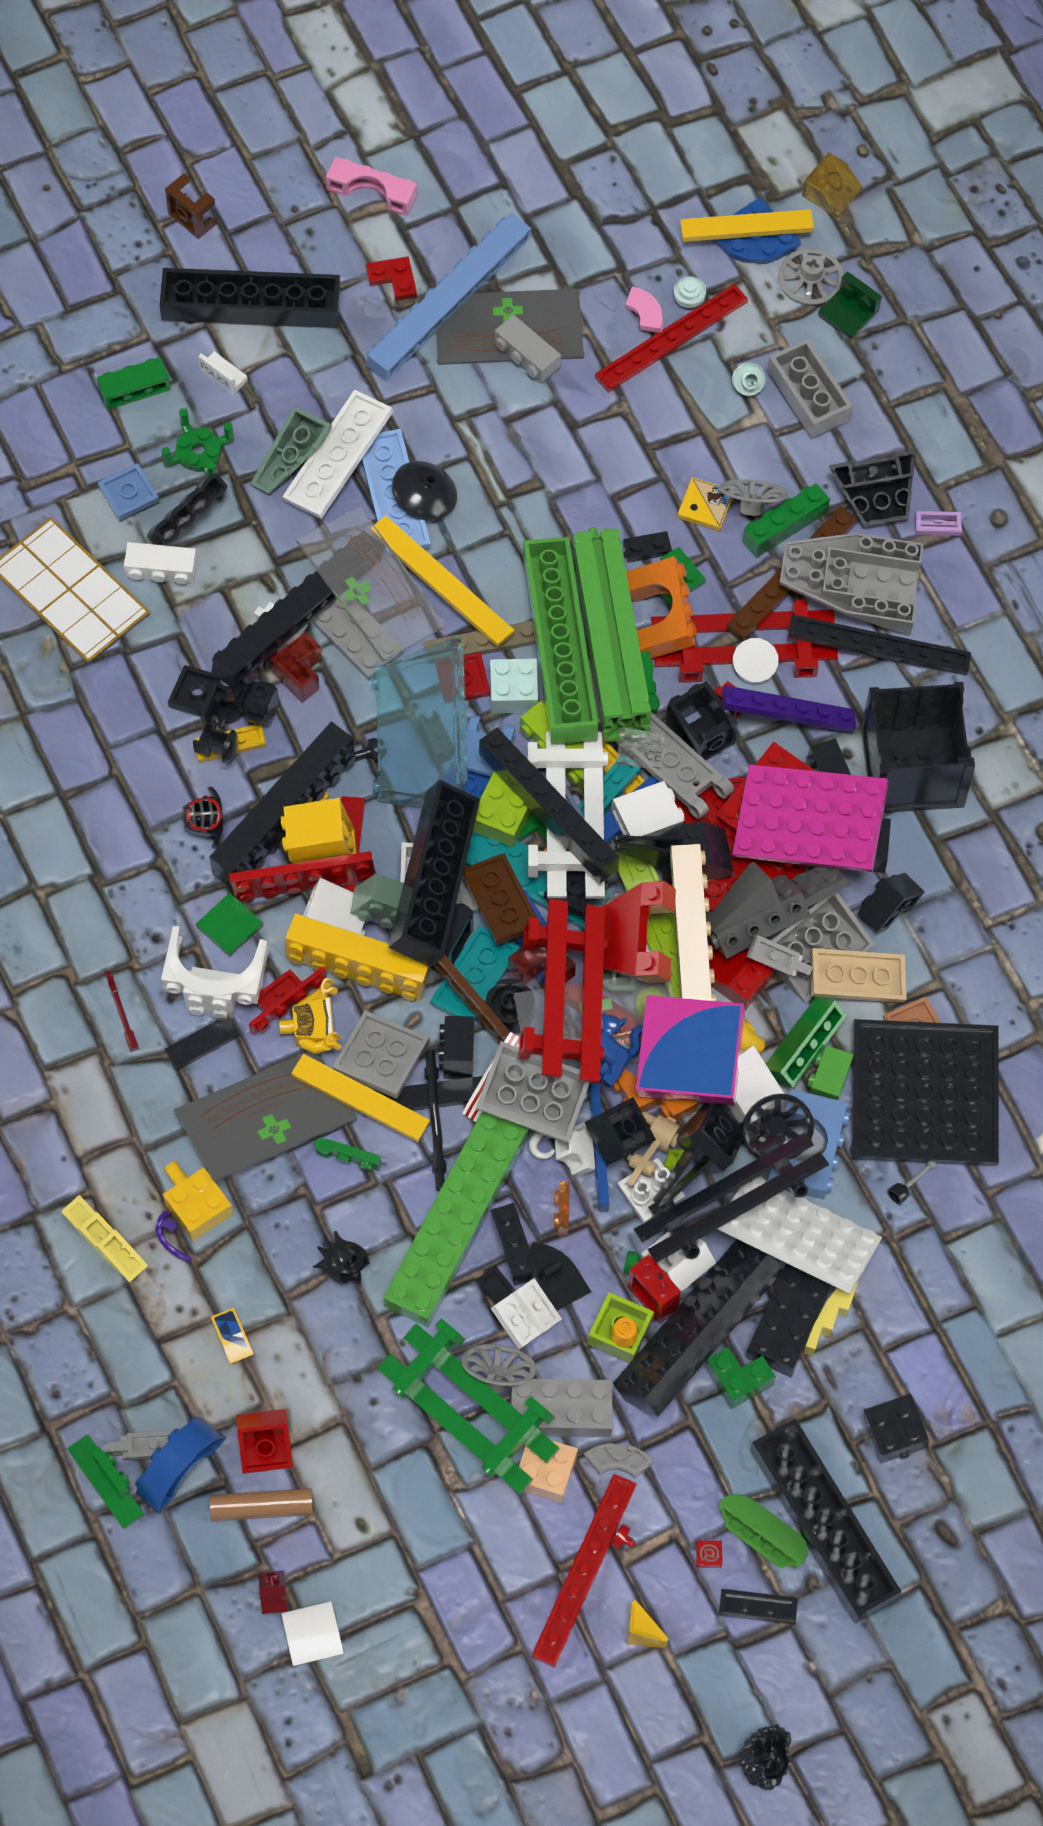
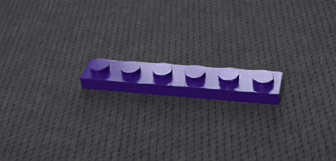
[722,685,856,733]

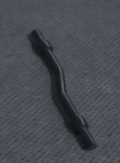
[424,1050,447,1191]

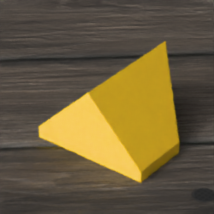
[627,1600,669,1648]

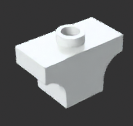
[555,1122,595,1177]

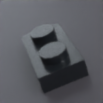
[623,531,672,563]

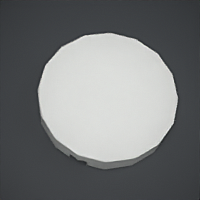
[732,638,778,684]

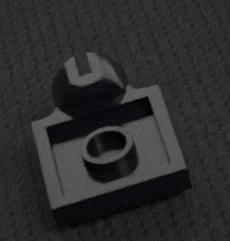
[543,871,609,919]

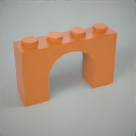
[626,556,697,659]

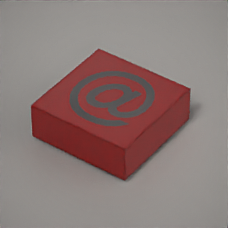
[696,1540,722,1568]

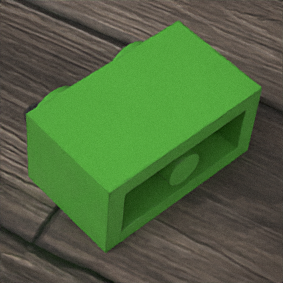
[807,1045,854,1100]

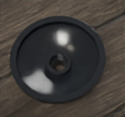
[392,461,457,521]

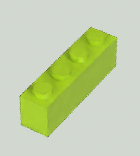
[520,701,584,790]

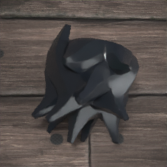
[313,1231,370,1284]

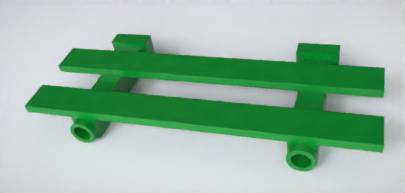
[377,1318,560,1495]

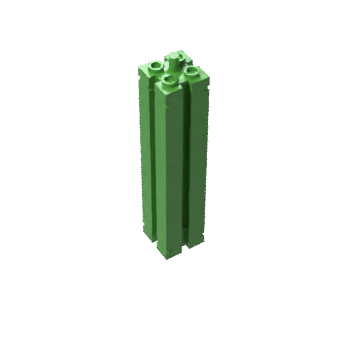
[573,527,651,742]

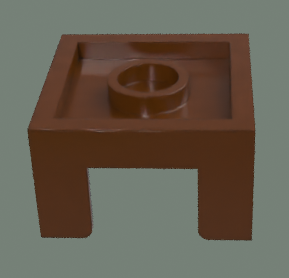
[165,173,217,239]

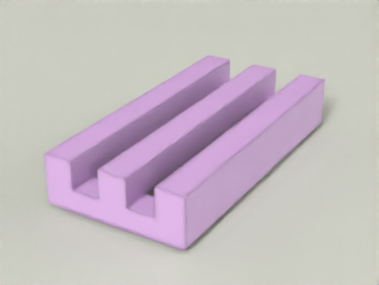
[915,511,962,536]

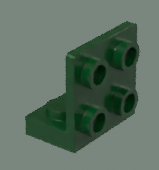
[818,271,882,338]

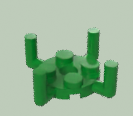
[161,408,234,477]

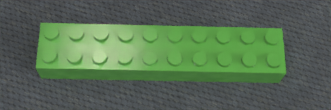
[523,537,598,744]
[383,1112,532,1328]

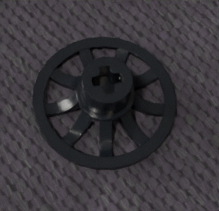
[742,1094,814,1159]

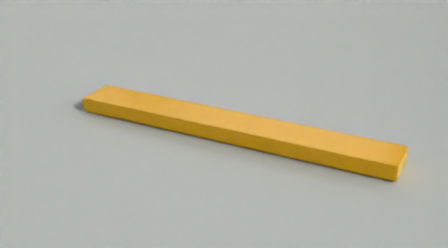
[369,515,514,648]

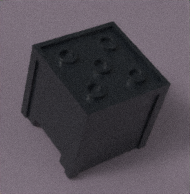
[861,682,975,813]

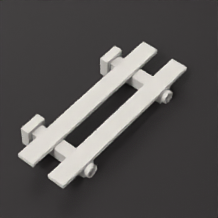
[527,732,608,899]

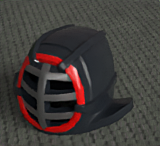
[182,786,223,847]

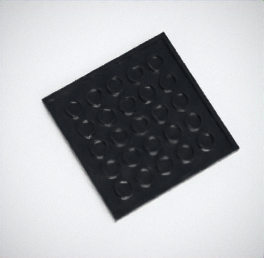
[852,1019,999,1166]

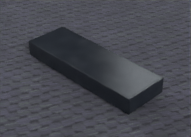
[165,1015,240,1071]
[719,1589,798,1625]

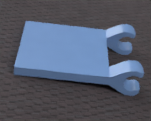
[451,715,516,777]

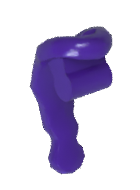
[155,1210,191,1263]

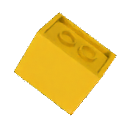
[281,798,357,863]

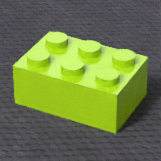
[473,771,532,848]

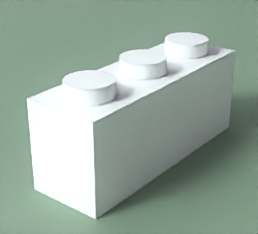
[124,542,197,584]

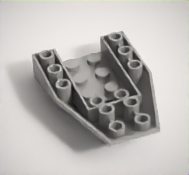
[779,533,923,636]

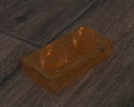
[554,1182,570,1237]

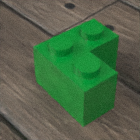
[705,1347,776,1409]

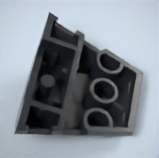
[828,449,917,528]

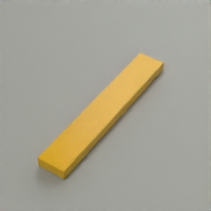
[680,209,814,242]
[291,1054,430,1143]

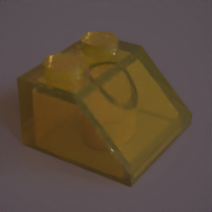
[802,152,863,218]

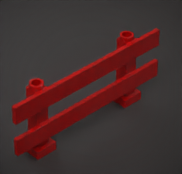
[651,600,838,683]
[518,899,608,1083]

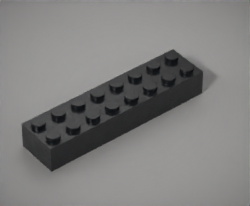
[159,268,341,327]
[209,721,355,890]
[388,779,480,967]
[613,1239,783,1417]
[750,1418,902,1624]

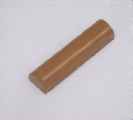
[210,1488,313,1522]

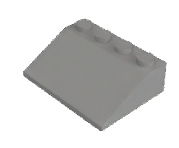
[766,892,875,1003]
[476,1041,590,1143]

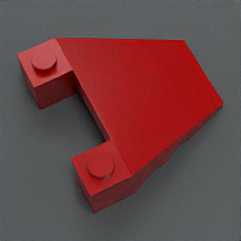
[583,881,676,983]

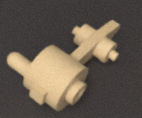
[627,1112,681,1187]

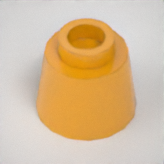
[611,1317,638,1348]

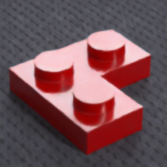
[366,256,417,301]

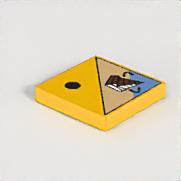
[677,477,733,531]

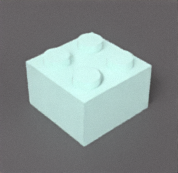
[490,659,538,714]

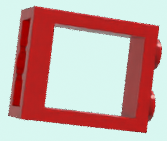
[628,1254,681,1325]

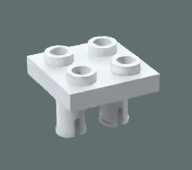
[617,1158,685,1223]

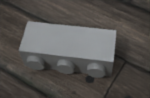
[495,314,561,383]

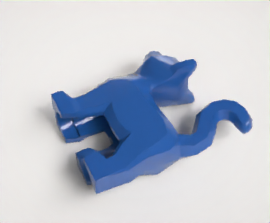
[575,1013,643,1087]

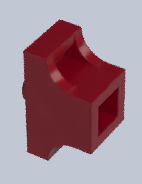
[259,1570,288,1614]

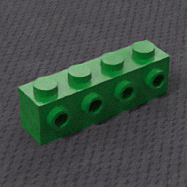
[742,483,830,558]
[766,997,847,1088]

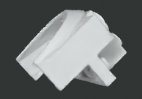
[161,926,268,1019]

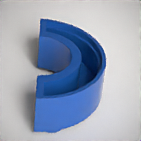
[135,1417,226,1514]

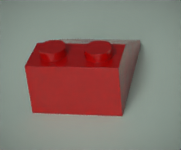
[708,941,775,1011]

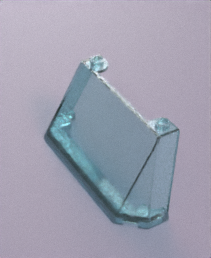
[370,637,467,808]

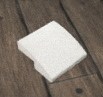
[491,1278,562,1350]
[281,1601,344,1666]

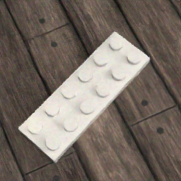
[282,389,393,519]

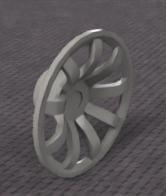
[778,248,844,305]
[720,479,787,516]
[462,1344,536,1393]

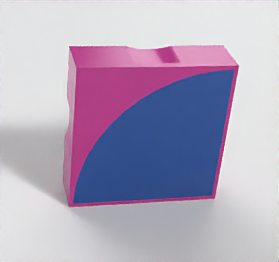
[636,995,745,1105]

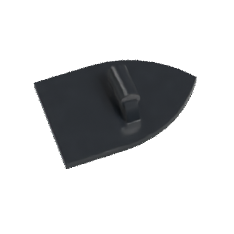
[530,1242,591,1311]

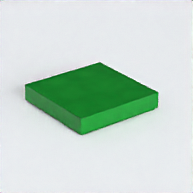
[196,892,263,957]

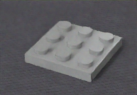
[332,1010,429,1099]

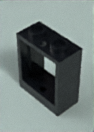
[430,903,473,974]

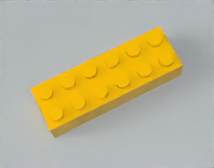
[285,913,431,1002]

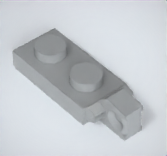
[746,935,813,976]
[108,1430,173,1460]

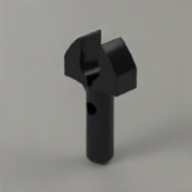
[355,738,387,763]

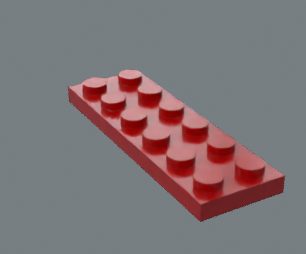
[229,851,376,902]

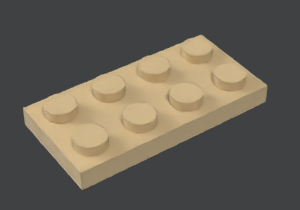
[810,948,906,1003]

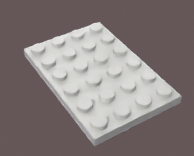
[717,1176,882,1294]

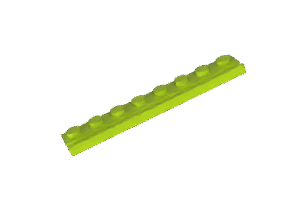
[616,853,680,998]

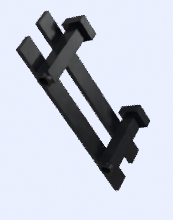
[634,1132,829,1263]

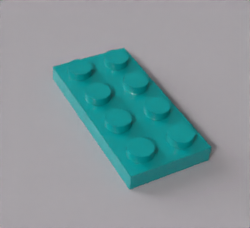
[430,925,520,1022]

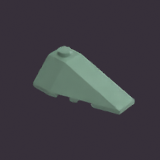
[250,406,332,495]

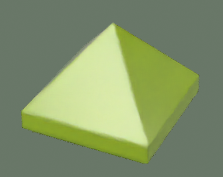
[663,1149,685,1172]

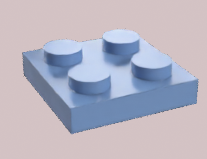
[98,463,160,521]

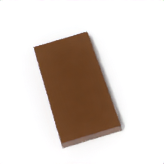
[462,853,540,945]

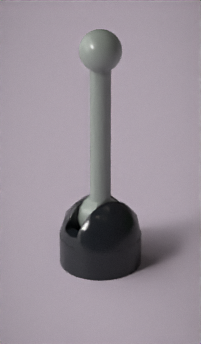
[887,1161,936,1205]

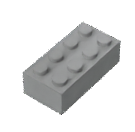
[767,338,853,438]
[511,1378,612,1437]

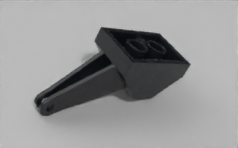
[613,821,733,885]
[653,1103,743,1209]

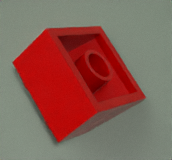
[236,1409,293,1474]

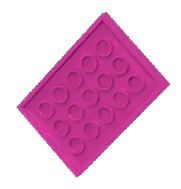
[732,764,889,872]

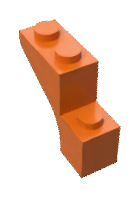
[611,1069,698,1122]

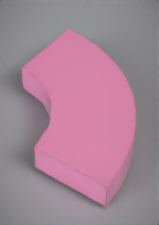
[626,287,664,333]

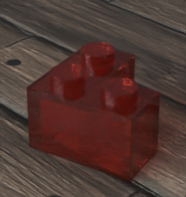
[270,632,322,702]
[508,945,576,984]

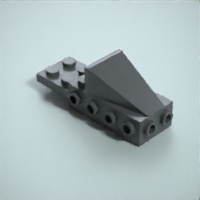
[705,862,850,959]

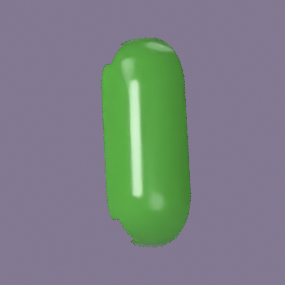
[719,1494,808,1568]

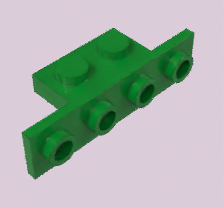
[67,1434,144,1529]

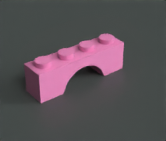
[326,157,417,216]

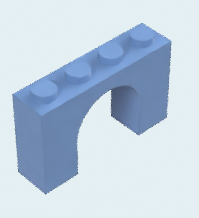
[768,1089,850,1200]

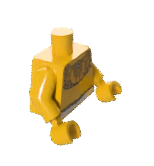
[279,978,342,1055]

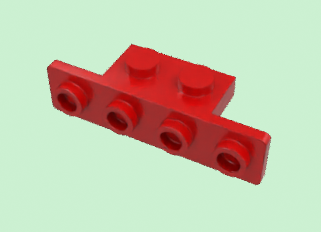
[249,966,327,1035]

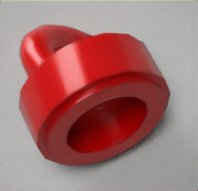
[611,1524,636,1550]

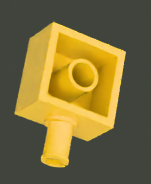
[163,1161,233,1242]

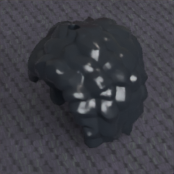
[740,1724,791,1790]

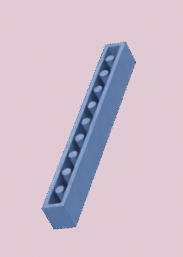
[366,213,531,381]

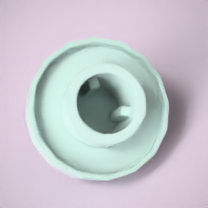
[674,277,706,308]
[732,362,766,396]

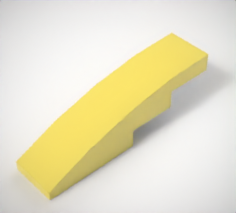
[60,1195,148,1283]
[804,1280,859,1357]

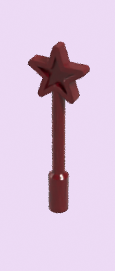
[105,971,139,1052]

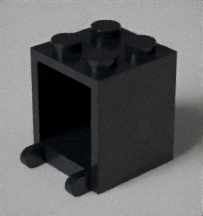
[666,681,738,761]

